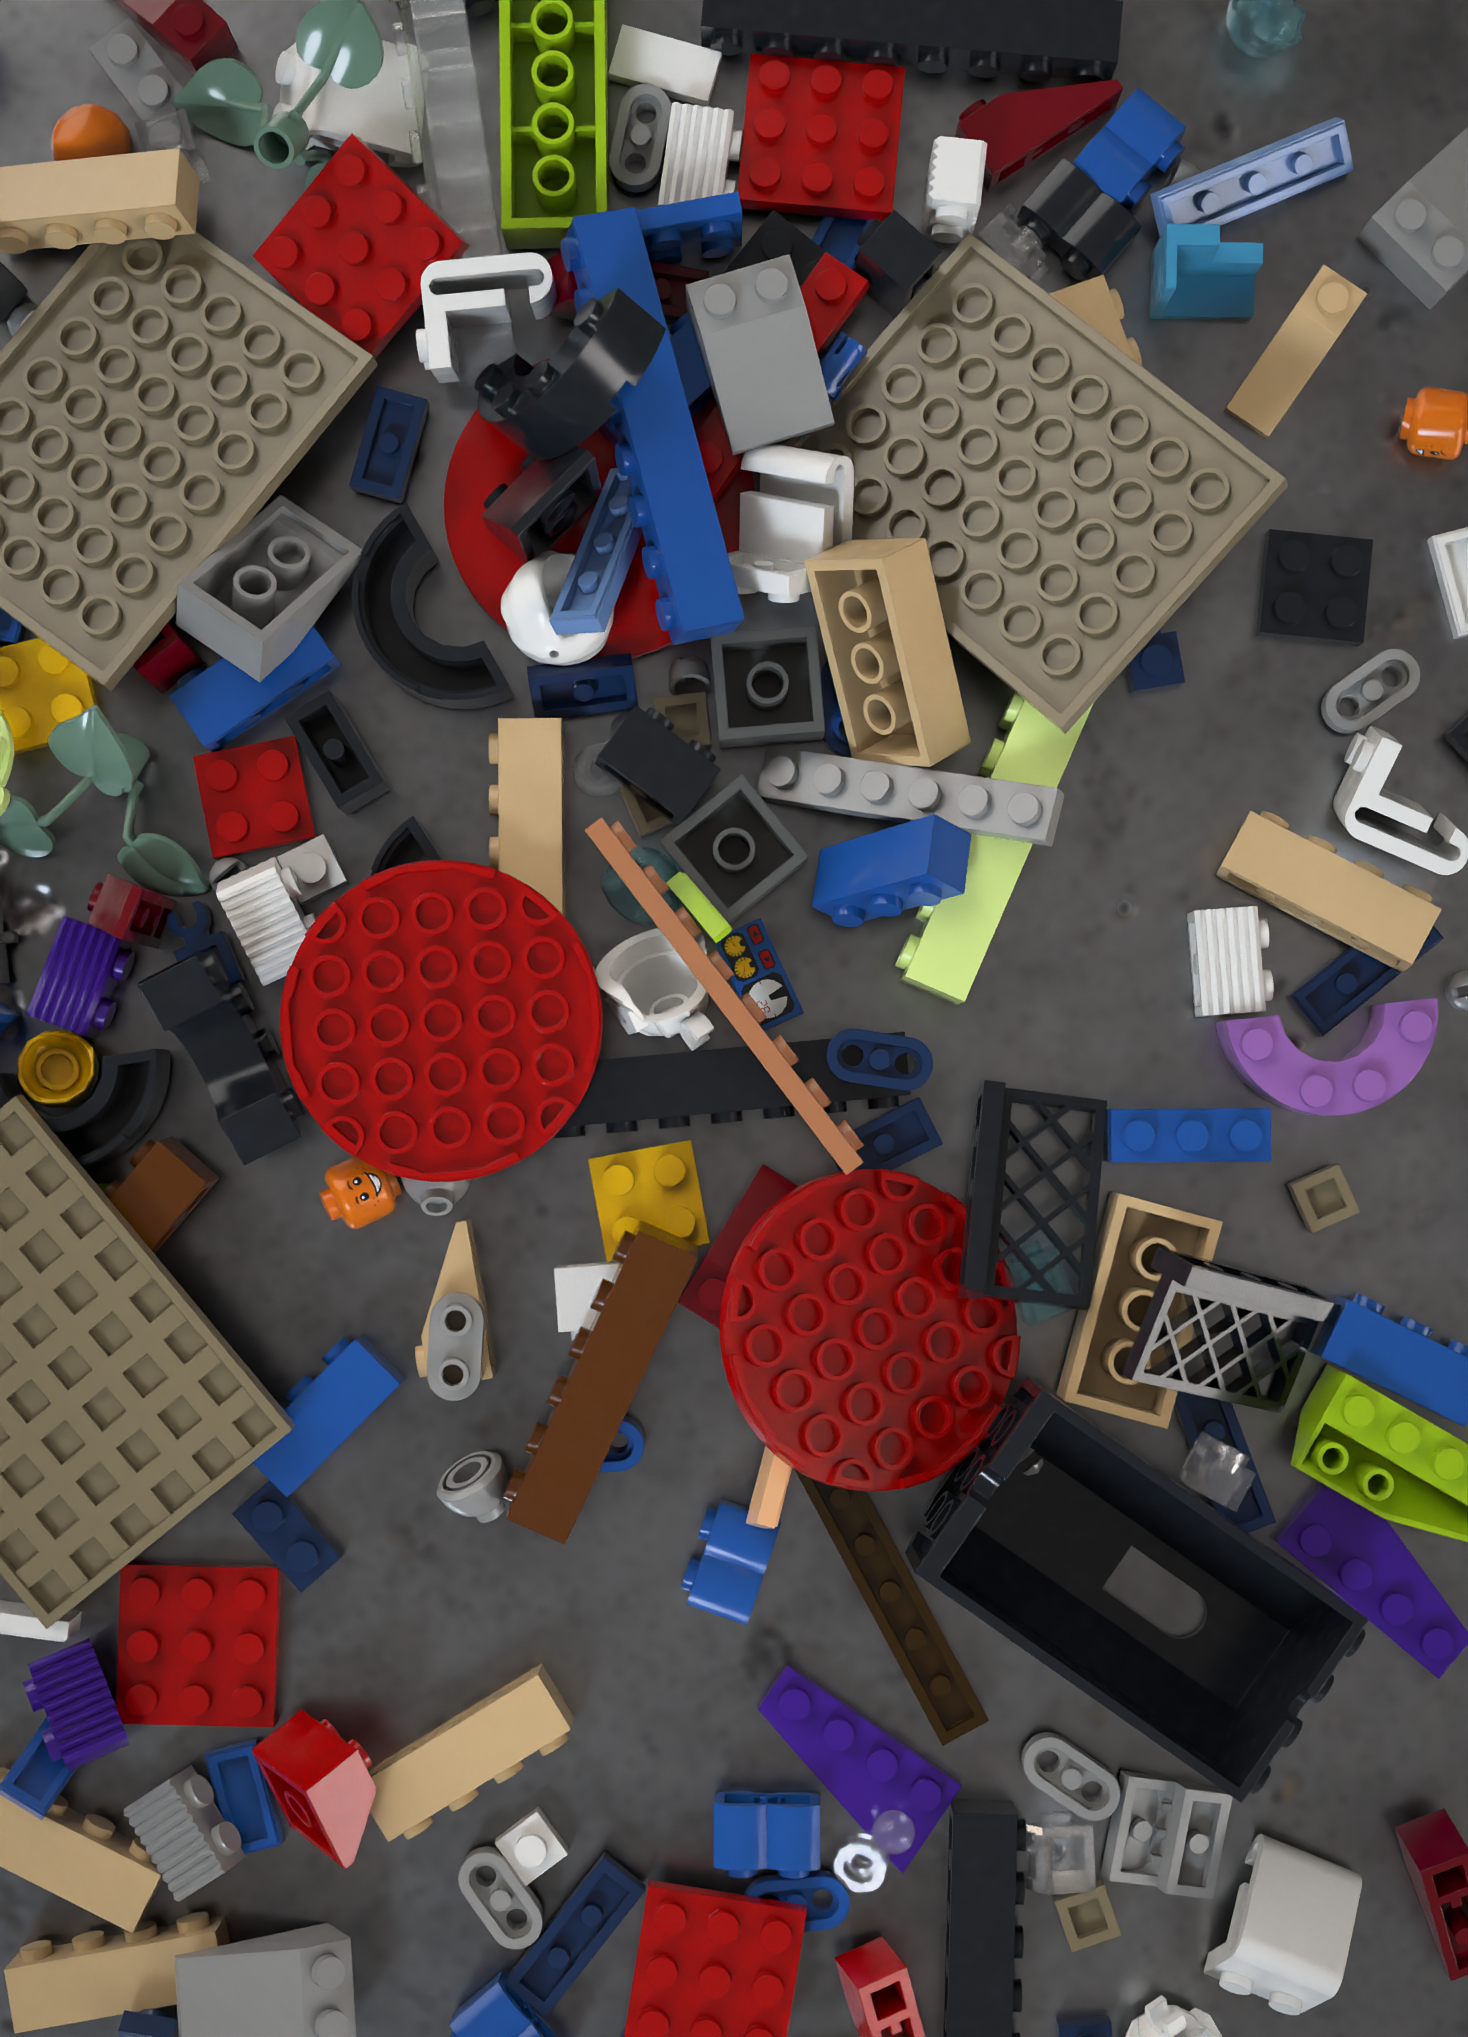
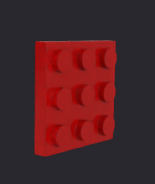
[737,53,905,221]
[253,133,470,359]
[116,1561,282,1727]
[624,1880,807,2037]

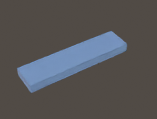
[1150,117,1354,237]
[549,468,643,635]

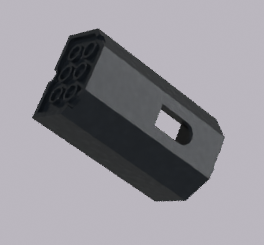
[905,1377,1369,1803]

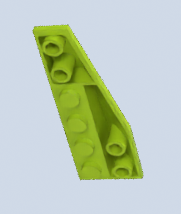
[1291,1364,1468,1542]

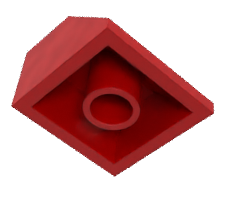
[251,1710,377,1870]

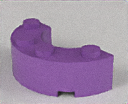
[1215,998,1438,1116]

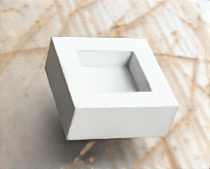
[277,834,349,905]
[494,1806,569,1886]

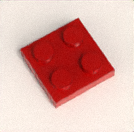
[192,735,318,860]

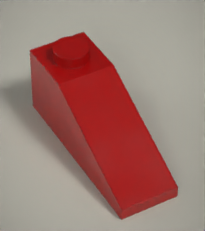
[835,1936,925,2037]

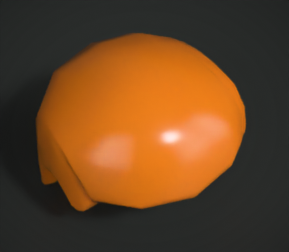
[51,104,132,161]

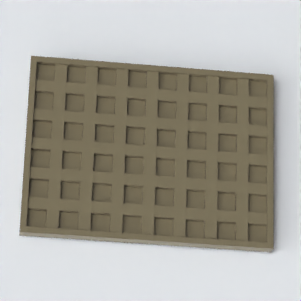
[0,1094,296,1629]

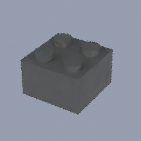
[710,625,825,748]
[659,774,809,925]

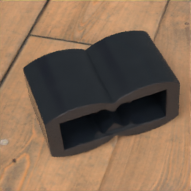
[1017,158,1142,281]

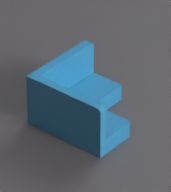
[1149,223,1263,321]

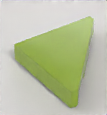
[666,871,732,943]

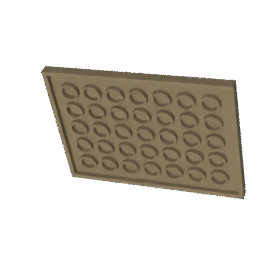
[0,232,378,692]
[784,233,1288,734]

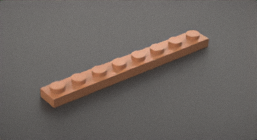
[585,817,864,1175]

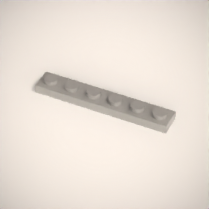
[756,746,1065,846]

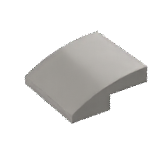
[1100,1770,1232,1899]

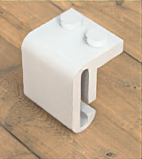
[272,40,430,167]
[416,252,557,383]
[727,444,854,603]
[1333,725,1468,875]
[1203,1834,1362,2015]

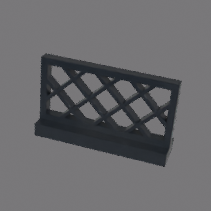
[957,1080,1107,1310]
[1122,1247,1341,1414]

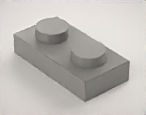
[88,17,183,137]

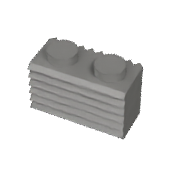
[124,1765,246,1902]

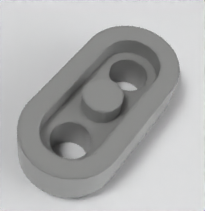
[609,84,671,193]
[1321,649,1421,734]
[427,1292,485,1401]
[1021,1732,1120,1821]
[458,1846,544,1949]

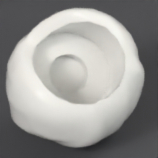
[500,550,614,666]

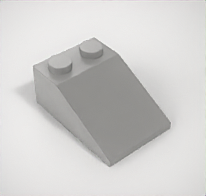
[1357,127,1468,310]
[686,254,835,456]
[176,495,362,682]
[174,1923,356,2037]

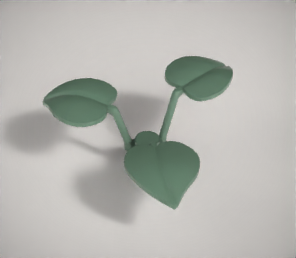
[172,0,384,190]
[0,704,211,897]

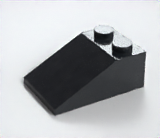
[481,446,602,564]

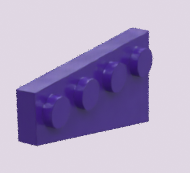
[1273,1482,1468,1679]
[758,1662,962,1874]

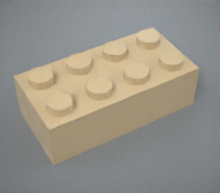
[804,538,971,767]
[1056,1192,1223,1429]

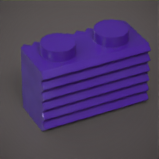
[26,915,135,1037]
[22,1638,129,1771]

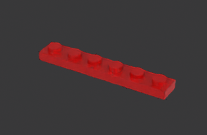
[696,252,870,504]

